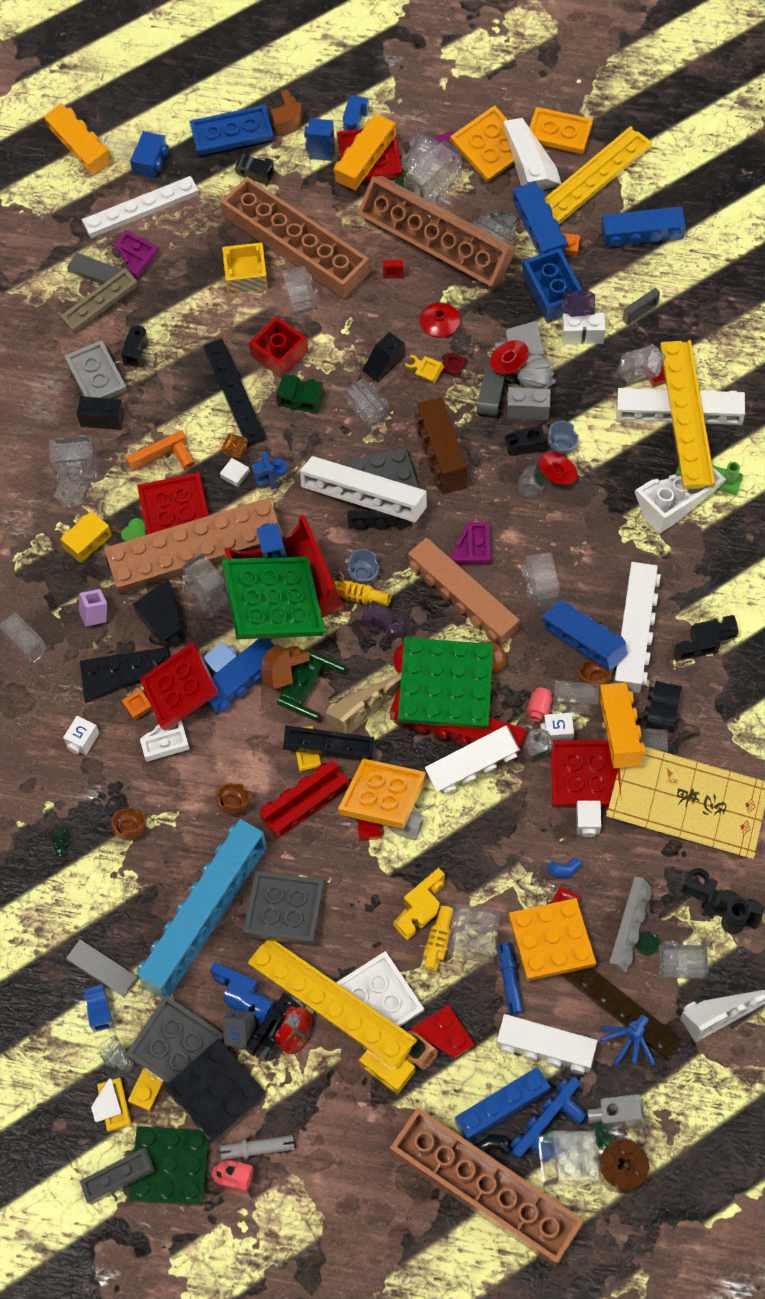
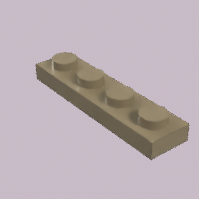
[61,268,138,333]

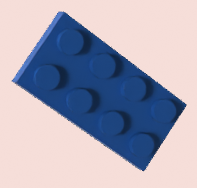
[189,105,274,156]

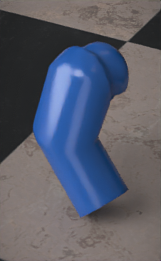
[547,857,582,879]

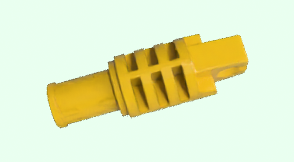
[335,580,391,606]
[424,906,454,972]

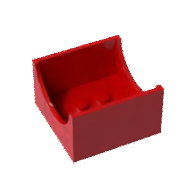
[224,514,345,640]

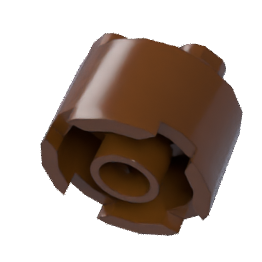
[598,1139,649,1195]

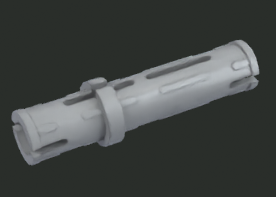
[220,1134,295,1161]

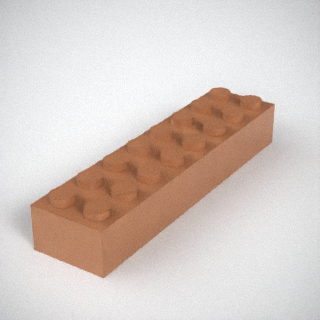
[357,176,517,287]
[221,177,370,299]
[104,497,283,594]
[390,1107,584,1268]

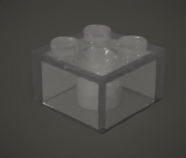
[49,435,99,483]
[181,553,230,617]
[447,904,501,964]
[538,1130,601,1187]

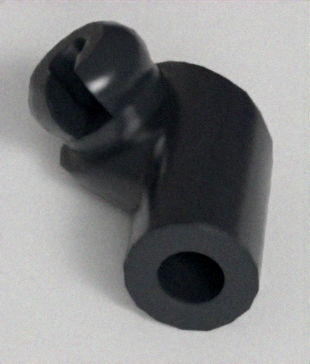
[474,1134,512,1154]

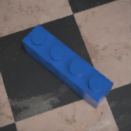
[513,182,568,256]
[601,207,686,247]
[542,599,628,671]
[205,638,275,716]
[455,1066,551,1142]

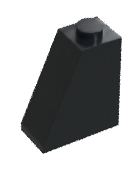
[133,579,184,649]

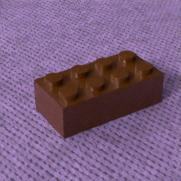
[415,397,467,495]

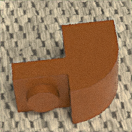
[270,89,302,137]
[261,645,310,689]

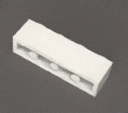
[425,726,520,794]
[496,1014,598,1075]

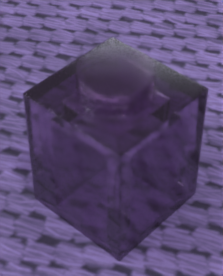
[562,289,595,317]

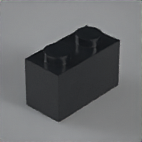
[77,396,125,430]

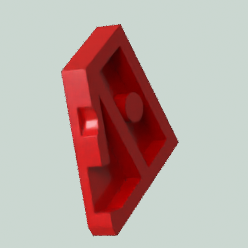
[410,1005,475,1060]

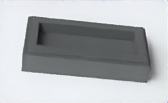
[622,288,660,325]

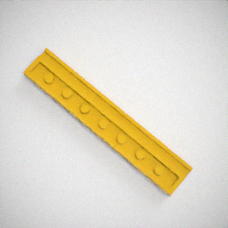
[521,126,652,224]
[660,340,715,490]
[248,940,417,1069]

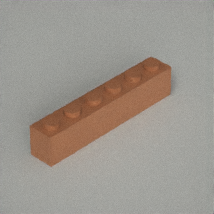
[408,537,520,646]

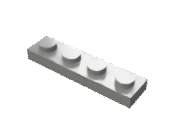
[609,877,652,973]

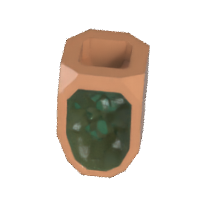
[407,1031,438,1070]

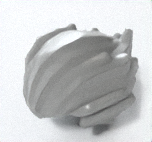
[517,354,556,389]

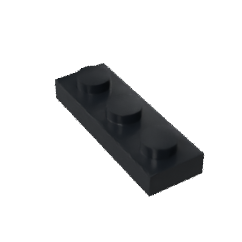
[348,510,412,530]

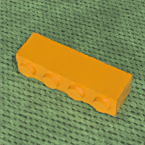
[43,103,111,175]
[334,113,396,191]
[599,682,645,768]

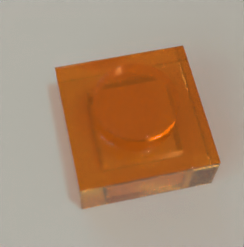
[220,433,248,459]

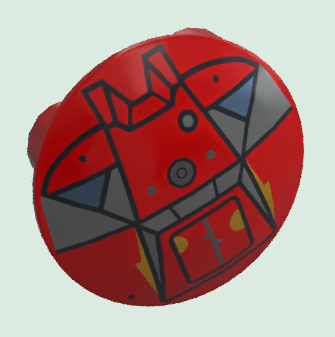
[275,1007,313,1054]

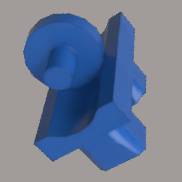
[252,452,287,490]

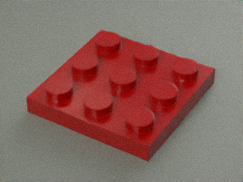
[337,129,402,182]
[137,472,209,535]
[140,642,219,731]
[550,740,621,807]

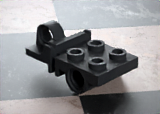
[681,868,765,934]

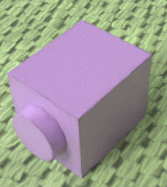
[79,589,107,626]

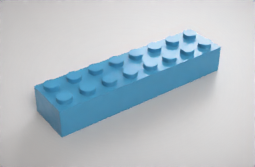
[137,819,267,999]

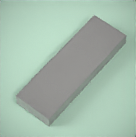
[66,940,138,998]

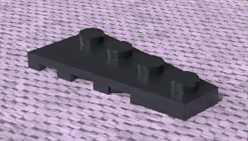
[80,647,169,704]

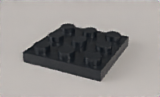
[163,1039,266,1143]

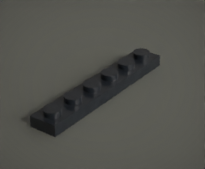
[203,339,266,447]

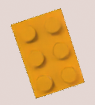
[530,107,593,154]

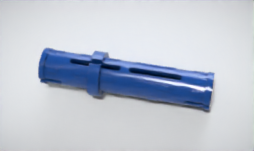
[497,942,523,1015]

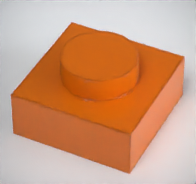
[561,233,580,256]
[122,689,152,720]

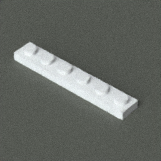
[82,176,199,239]

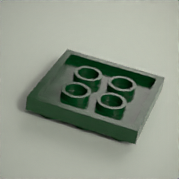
[129,1126,209,1206]

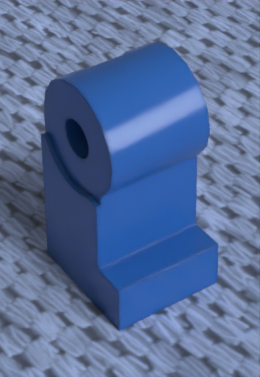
[342,95,369,131]
[84,984,114,1033]

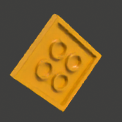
[449,105,514,182]
[338,759,427,829]
[508,898,596,981]

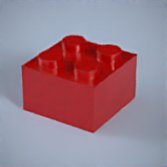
[249,316,308,378]

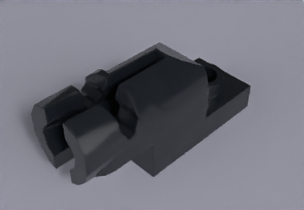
[673,615,739,662]
[246,992,305,1062]

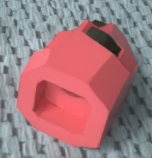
[212,1160,254,1192]

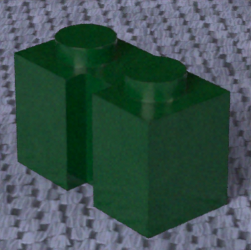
[276,374,324,414]

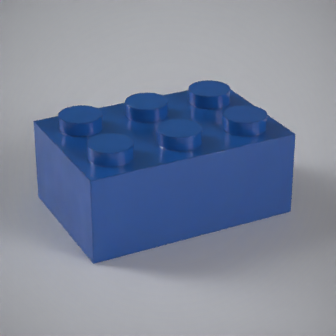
[522,248,585,322]

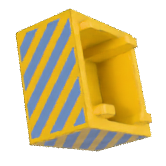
[222,243,268,294]

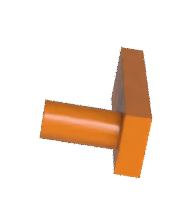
[126,430,195,472]

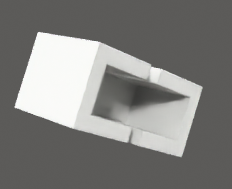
[562,313,605,345]

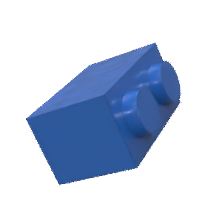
[304,118,335,161]
[130,131,169,179]
[256,523,287,558]

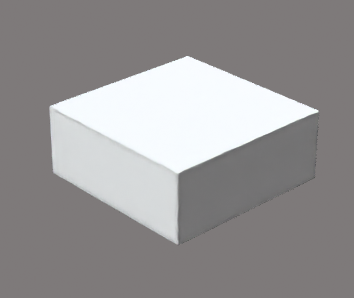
[220,458,250,487]

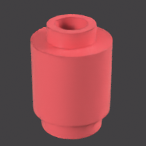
[526,688,553,722]

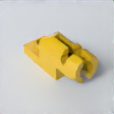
[393,868,445,940]

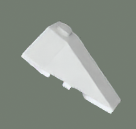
[503,118,561,190]
[635,466,726,534]
[680,990,765,1043]

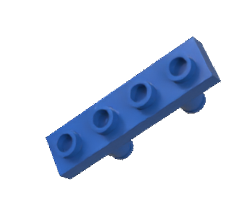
[509,1077,587,1162]

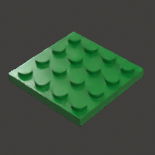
[221,557,325,639]
[398,637,493,729]

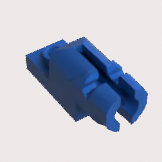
[210,962,275,1022]

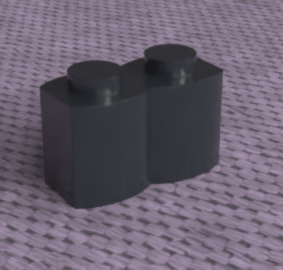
[643,681,682,732]

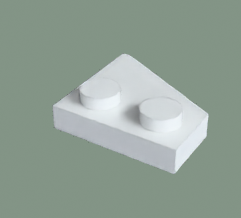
[140,720,190,762]

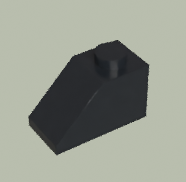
[363,332,405,383]

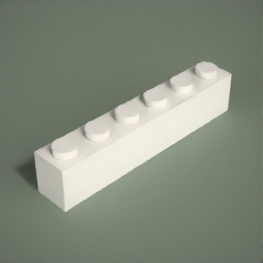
[616,387,745,425]
[300,456,427,522]
[614,562,661,693]

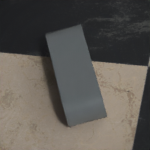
[477,360,507,417]

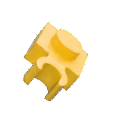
[405,355,444,384]

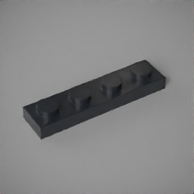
[282,725,374,760]

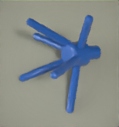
[599,1015,655,1066]

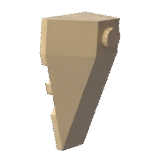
[326,673,402,734]

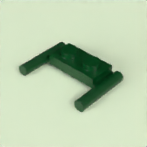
[277,648,346,721]

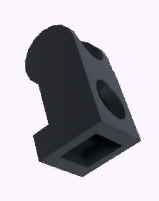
[234,154,275,185]
[121,325,148,368]
[505,425,547,456]

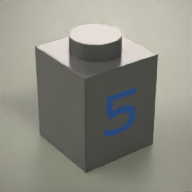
[223,1010,256,1049]

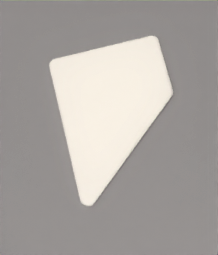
[91,1079,121,1122]

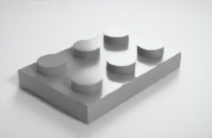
[64,340,127,398]

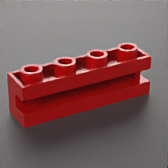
[259,760,349,840]

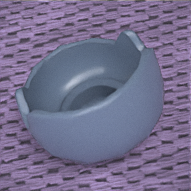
[547,420,579,455]
[347,549,380,584]

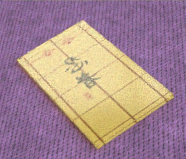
[607,747,765,859]

